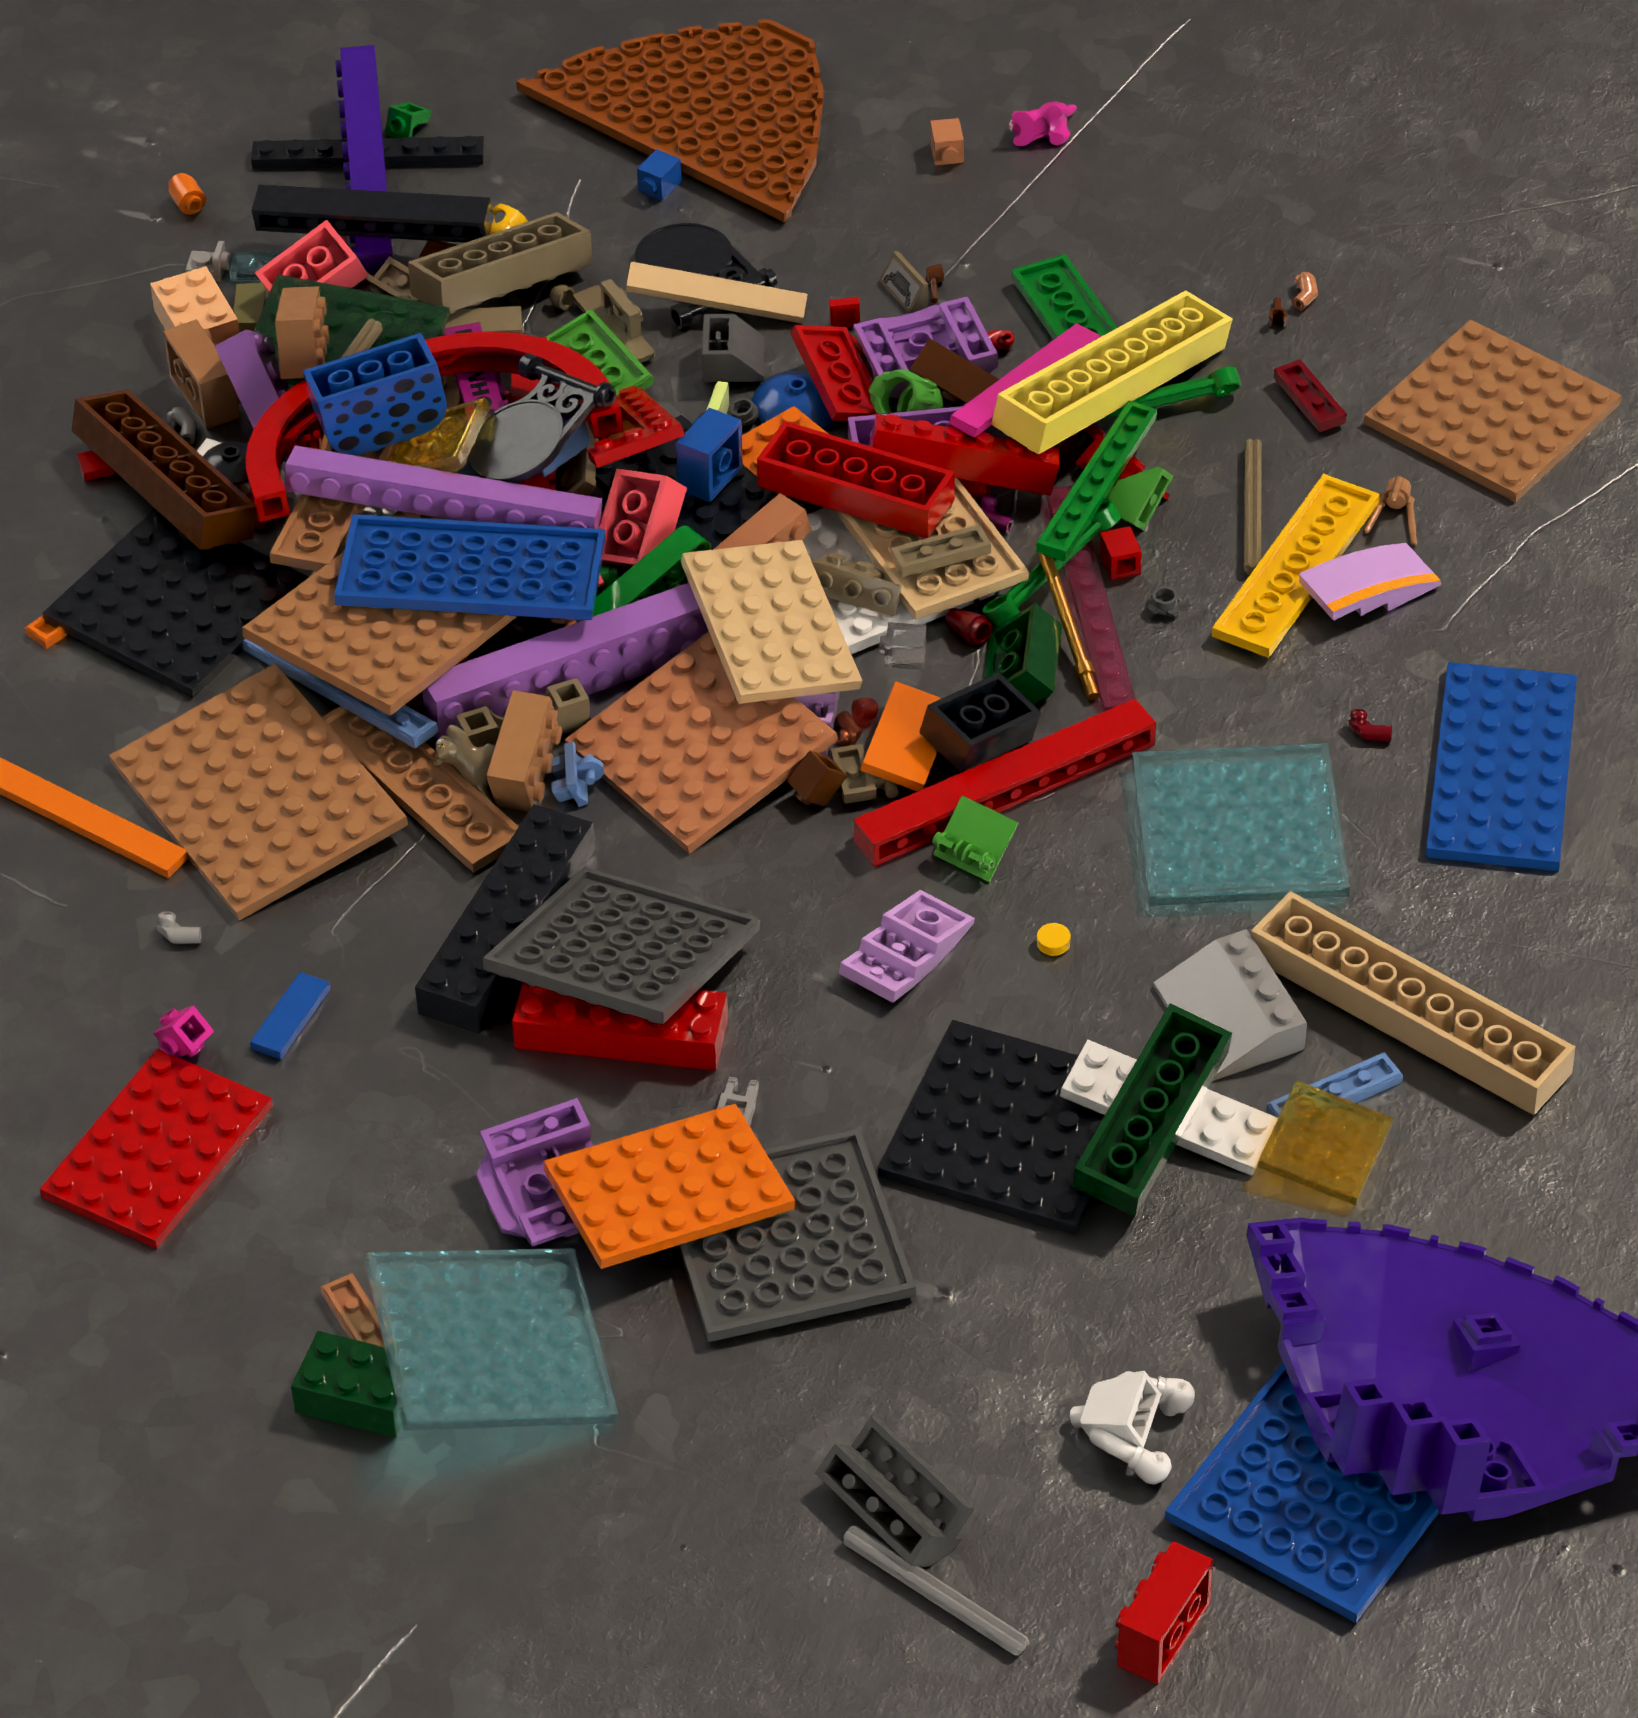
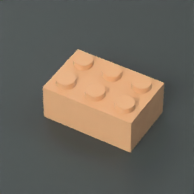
[150,266,240,345]

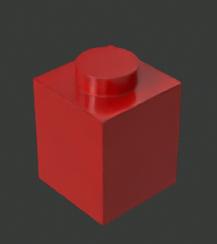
[1100,526,1142,580]

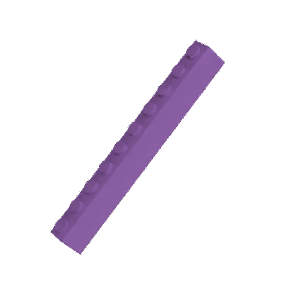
[285,445,602,529]

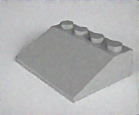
[1153,929,1307,1081]

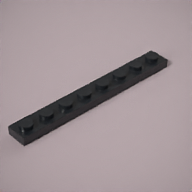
[251,136,484,169]

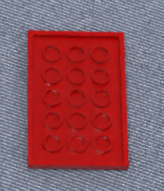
[39,1048,273,1249]

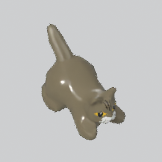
[434,725,495,802]

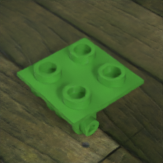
[932,796,1019,882]

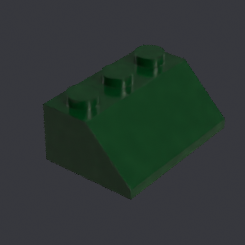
[984,603,1062,705]

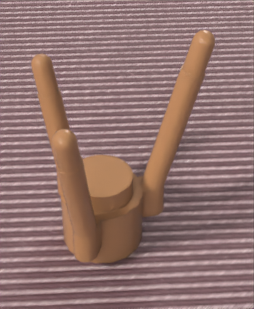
[1364,476,1417,546]

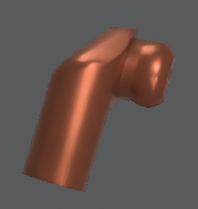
[835,711,862,748]

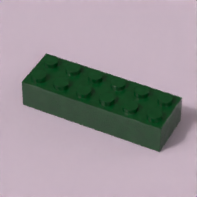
[1072,1003,1232,1217]

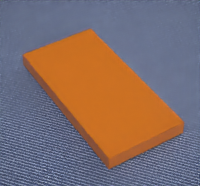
[860,681,942,792]

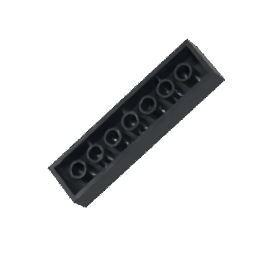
[415,804,595,1034]

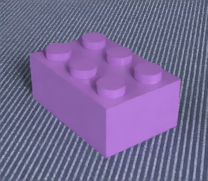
[215,329,290,428]

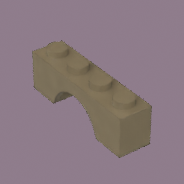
[456,678,591,747]

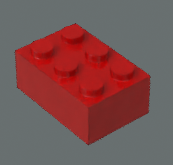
[1115,1541,1213,1685]

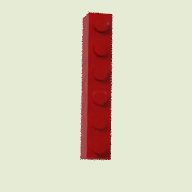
[868,414,1060,496]

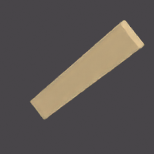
[625,262,808,324]

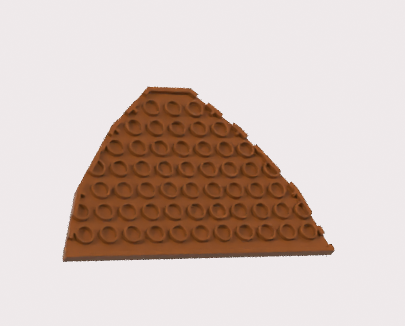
[516,19,824,222]

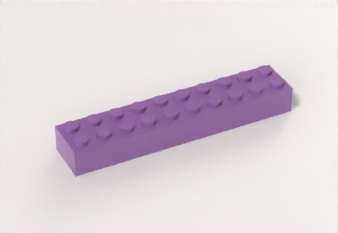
[422,583,709,741]

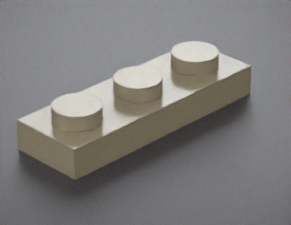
[891,524,991,577]

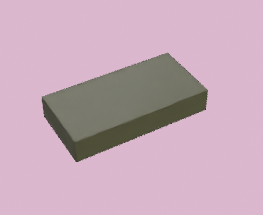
[233,283,267,331]

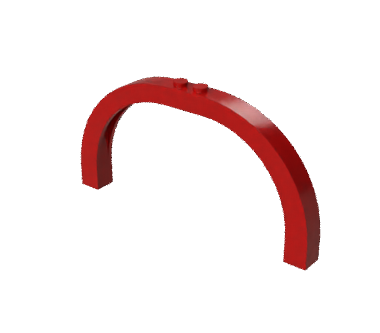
[246,332,624,522]

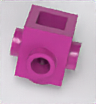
[152,1005,214,1058]

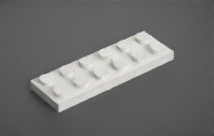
[1060,1039,1279,1176]

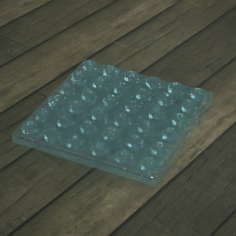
[1132,743,1350,906]
[365,1248,618,1430]

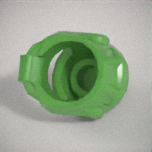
[868,369,943,414]

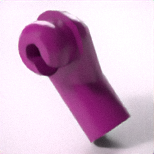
[978,495,1013,534]

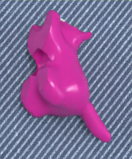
[1009,101,1077,146]

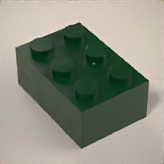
[291,1331,422,1438]

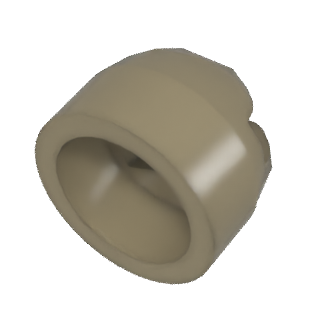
[549,285,575,310]

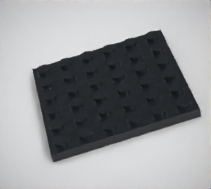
[42,509,309,698]
[878,1020,1105,1235]

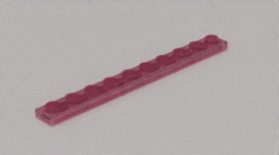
[1046,486,1135,712]

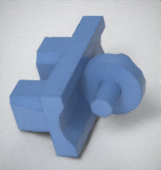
[552,741,604,807]

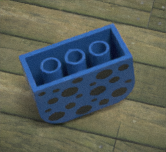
[303,333,447,455]

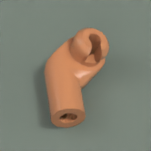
[1292,272,1319,311]

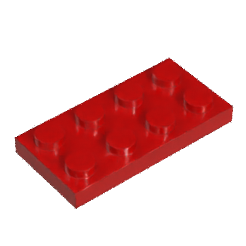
[790,325,877,421]

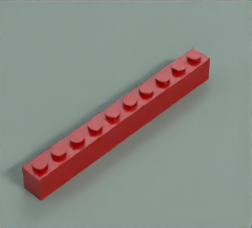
[854,699,1156,866]

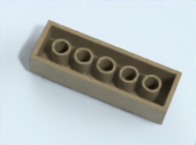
[408,212,593,315]

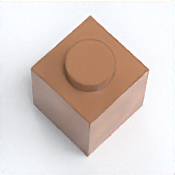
[930,118,964,165]

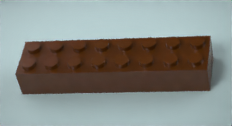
[71,389,257,550]

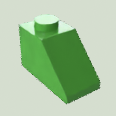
[1105,466,1174,531]

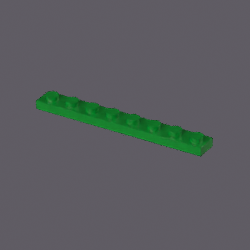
[1036,401,1157,562]

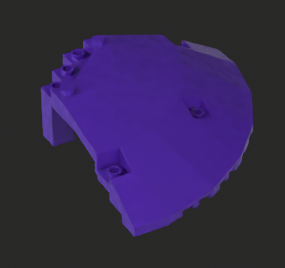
[1246,1218,1638,1521]

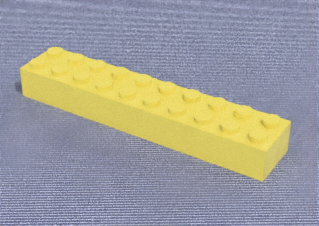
[991,290,1233,454]

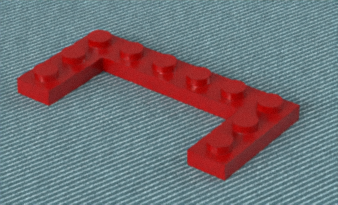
[584,386,685,468]

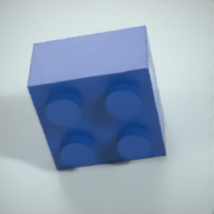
[675,408,743,502]

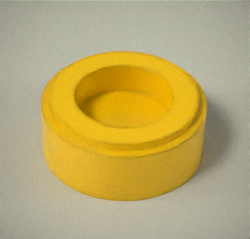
[1037,923,1071,956]

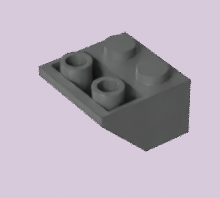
[702,314,765,382]

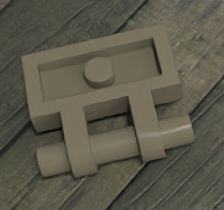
[830,744,899,804]

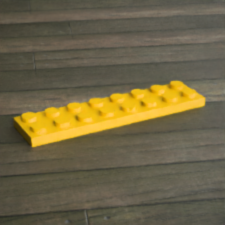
[1212,474,1380,658]

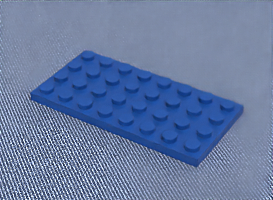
[334,514,605,620]
[1426,662,1577,871]

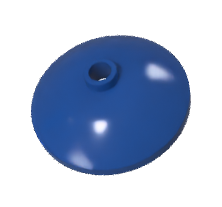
[752,370,837,430]

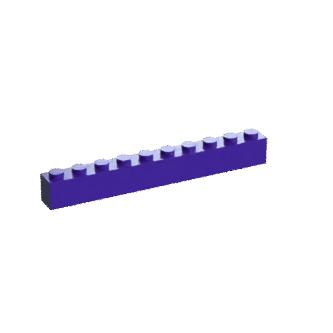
[335,45,393,275]

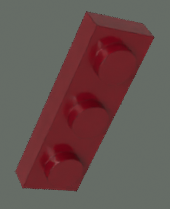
[1273,359,1347,432]

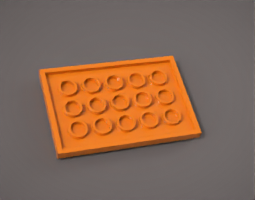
[543,1104,795,1269]

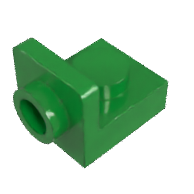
[385,102,432,138]

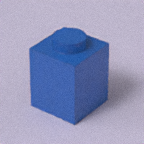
[637,149,682,201]

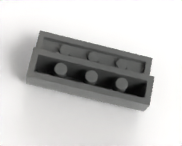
[815,1417,975,1567]

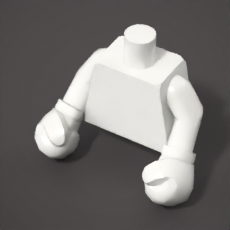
[1070,1371,1195,1485]

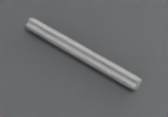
[843,1526,1028,1656]

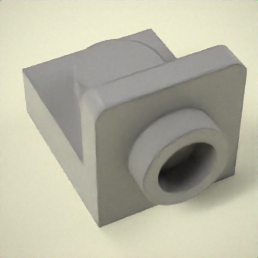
[185,241,231,282]

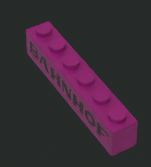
[444,322,509,437]

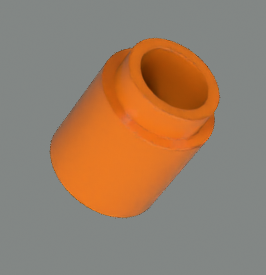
[168,173,206,215]

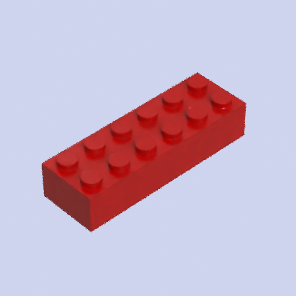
[757,421,955,538]
[512,982,728,1071]

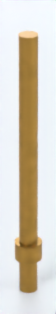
[1035,542,1100,700]

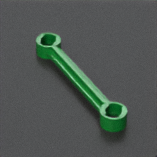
[1094,366,1242,424]
[982,499,1121,628]

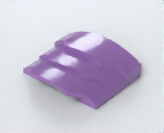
[853,296,998,399]
[477,1098,593,1247]

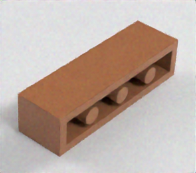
[713,493,812,550]

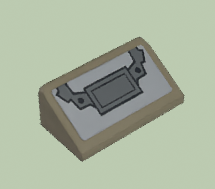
[880,251,929,313]

